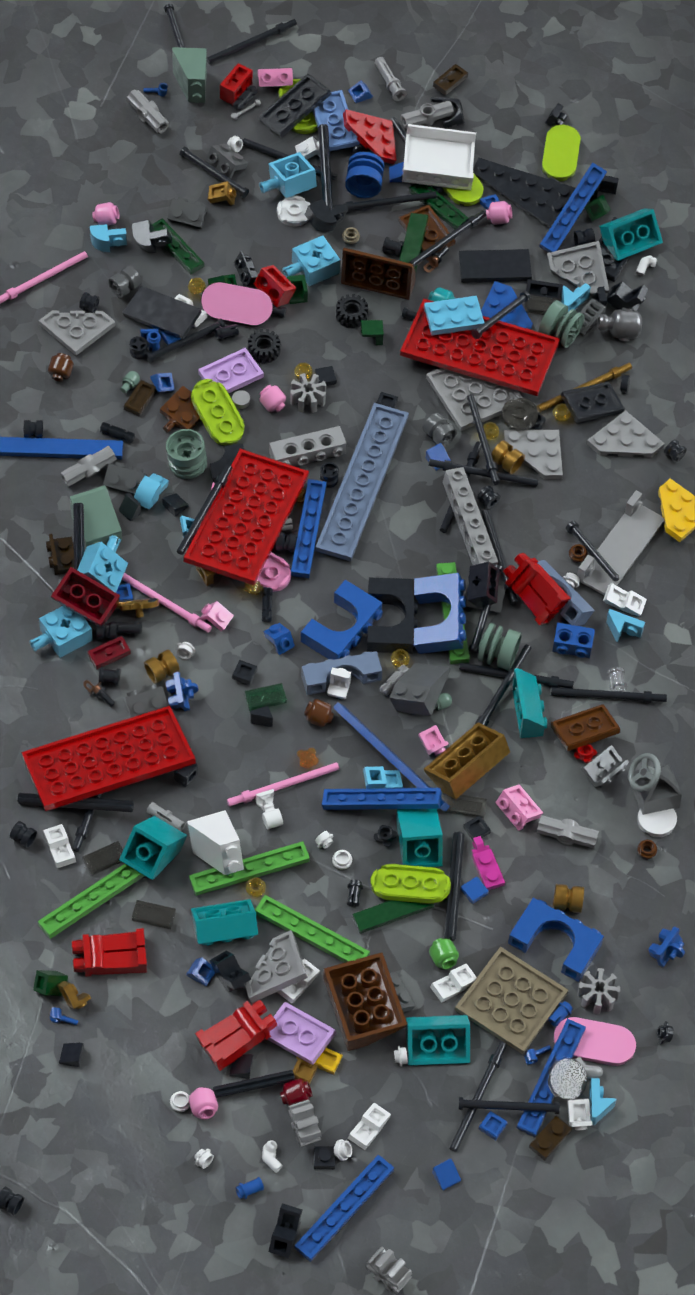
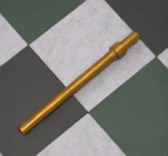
[537,363,632,412]

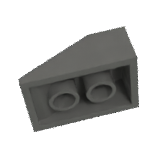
[389,663,451,716]

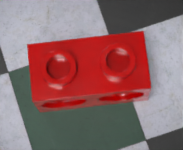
[220,63,253,105]
[254,265,296,307]

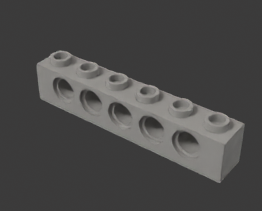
[443,467,498,565]

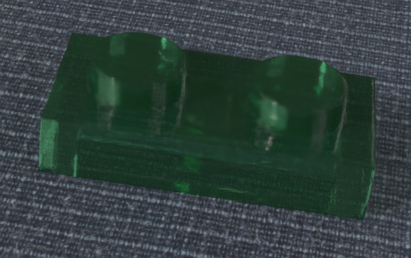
[244,683,287,711]

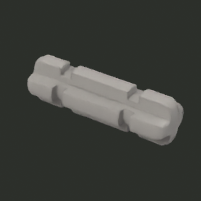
[380,664,409,696]

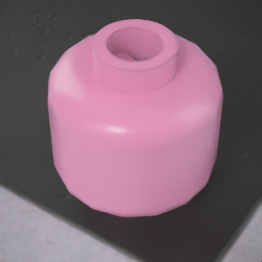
[486,201,512,225]
[92,202,120,226]
[259,385,286,412]
[189,1087,218,1120]

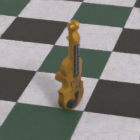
[116,598,159,618]

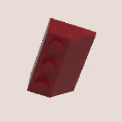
[51,567,120,626]

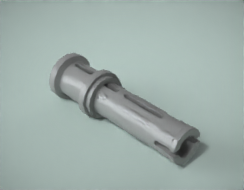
[374,57,407,101]

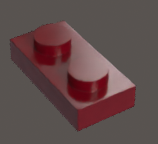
[87,636,131,670]

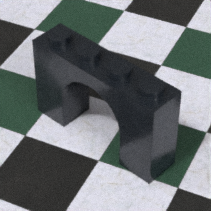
[367,577,418,654]

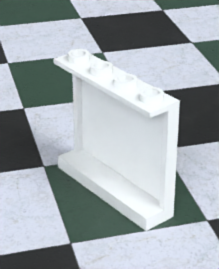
[402,124,476,190]

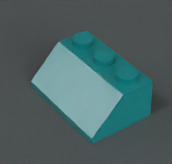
[599,208,663,261]
[512,668,547,738]
[191,899,258,945]
[406,1015,470,1065]

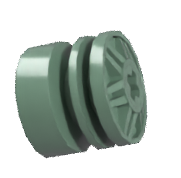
[539,300,585,348]
[166,429,207,479]
[478,623,522,671]

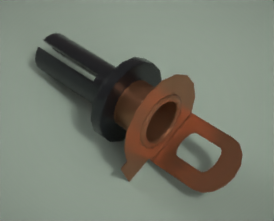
[424,246,449,273]
[83,680,115,707]

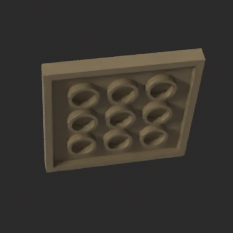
[455,947,568,1054]

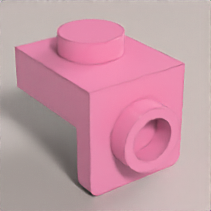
[201,601,234,631]
[418,725,449,756]

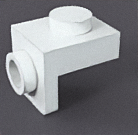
[295,136,320,160]
[327,667,351,699]
[567,1099,593,1130]

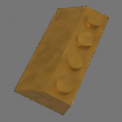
[424,722,510,799]

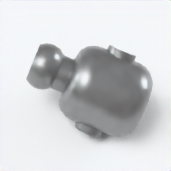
[597,308,642,341]

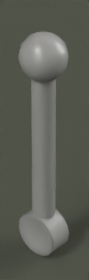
[231,100,261,120]

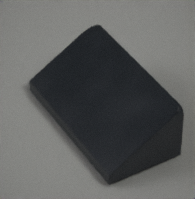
[526,279,563,301]

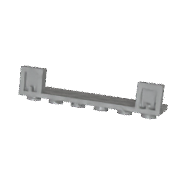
[577,490,664,596]

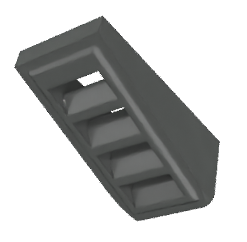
[579,298,606,337]

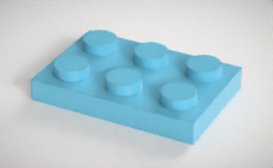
[424,296,484,335]

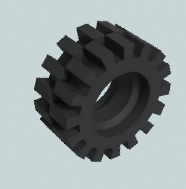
[336,294,368,328]
[248,329,280,364]

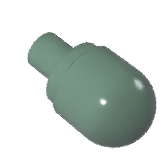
[120,371,140,393]
[434,693,452,711]

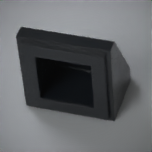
[119,493,141,521]
[162,493,189,516]
[250,706,273,727]
[174,763,198,787]
[59,1042,84,1067]
[229,1054,254,1079]

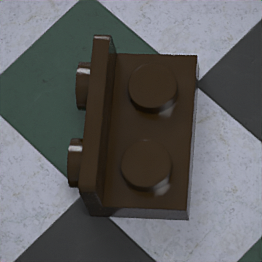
[46,534,74,575]

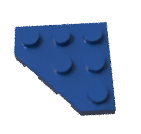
[481,281,533,330]

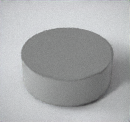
[232,390,250,409]

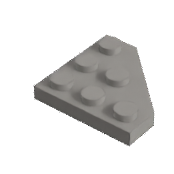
[547,241,610,296]
[39,310,115,356]
[587,410,665,458]
[504,430,563,479]
[245,930,308,1003]

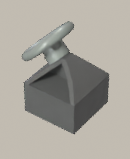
[628,753,682,815]

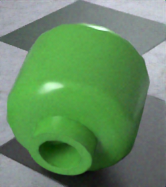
[429,938,459,969]

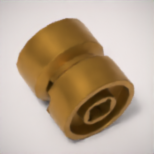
[491,440,525,474]
[144,649,180,684]
[553,884,584,913]

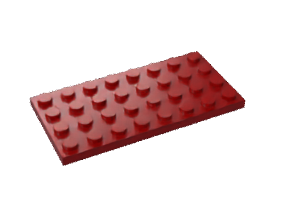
[400,298,560,396]
[183,449,309,585]
[21,706,196,811]

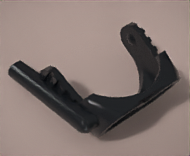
[430,97,465,128]

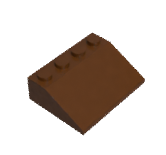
[341,248,416,300]
[323,952,407,1051]

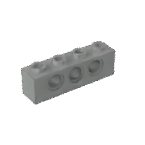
[269,426,347,466]

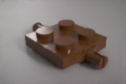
[159,386,201,433]

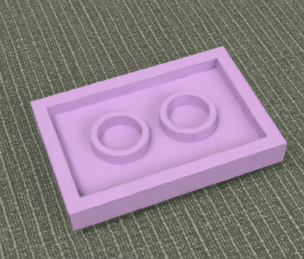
[198,348,264,394]
[267,1002,336,1065]

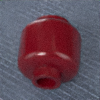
[280,1078,313,1105]

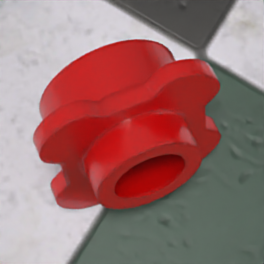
[574,744,597,763]

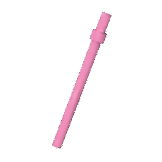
[0,251,88,304]
[121,573,212,633]
[227,762,339,807]

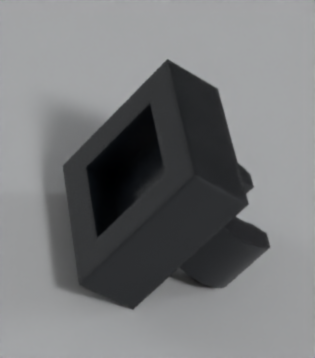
[545,103,568,126]

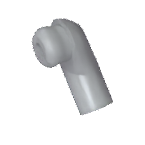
[572,1057,603,1079]

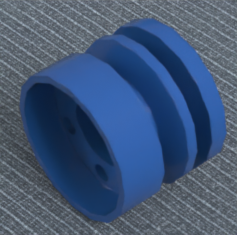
[345,152,384,198]

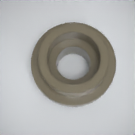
[342,227,360,244]

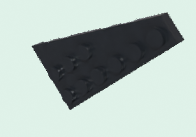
[473,157,575,228]

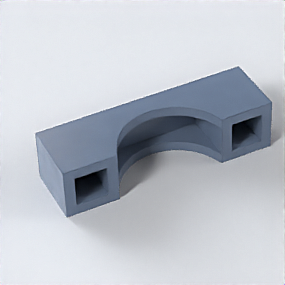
[538,560,595,626]
[301,651,382,695]

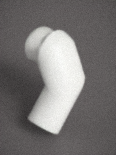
[636,255,657,276]
[262,1140,283,1173]

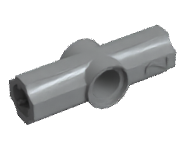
[127,89,169,134]
[401,101,454,129]
[60,446,117,487]
[537,815,599,848]

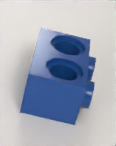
[552,623,595,658]

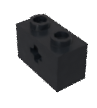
[467,561,499,608]

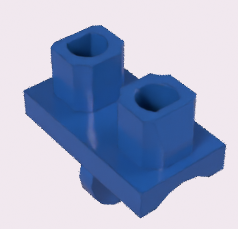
[165,671,198,711]
[649,927,685,967]

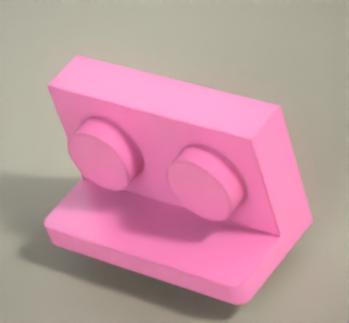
[257,68,293,87]
[496,784,543,830]

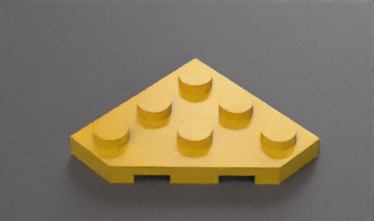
[658,478,695,542]

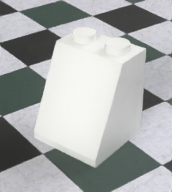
[187,810,244,875]

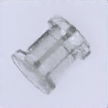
[607,667,627,692]

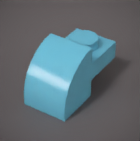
[90,224,127,252]
[134,473,169,509]
[363,766,403,789]

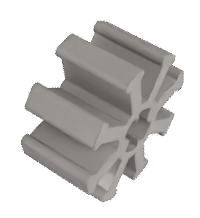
[290,373,326,413]
[577,968,620,1014]
[288,1100,321,1147]
[366,1247,413,1293]

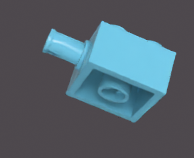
[259,152,317,198]
[282,235,341,286]
[77,535,128,593]
[29,605,93,658]

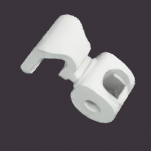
[255,789,283,829]

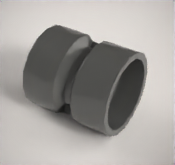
[108,265,142,298]
[423,413,457,447]

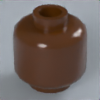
[48,353,74,381]
[304,699,334,727]

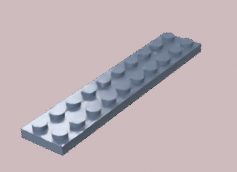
[315,403,409,561]

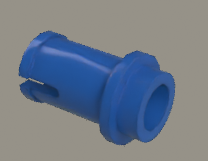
[147,331,161,352]
[548,1001,573,1027]
[235,1177,264,1199]

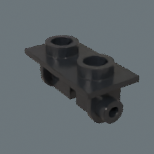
[234,251,258,287]

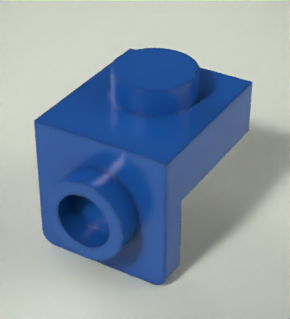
[263,623,295,655]

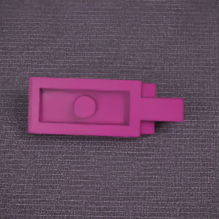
[471,836,505,890]

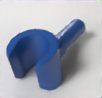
[144,83,168,97]
[50,1008,78,1025]
[524,1045,551,1065]

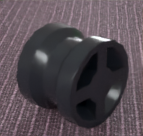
[79,292,100,313]
[129,336,148,359]
[664,439,687,463]
[477,485,501,509]

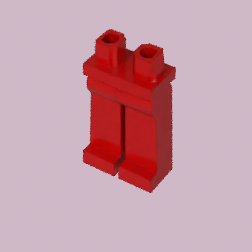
[503,553,571,625]
[72,928,147,977]
[195,1000,278,1071]

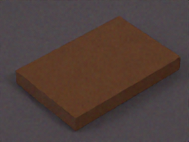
[398,205,456,253]
[551,704,620,751]

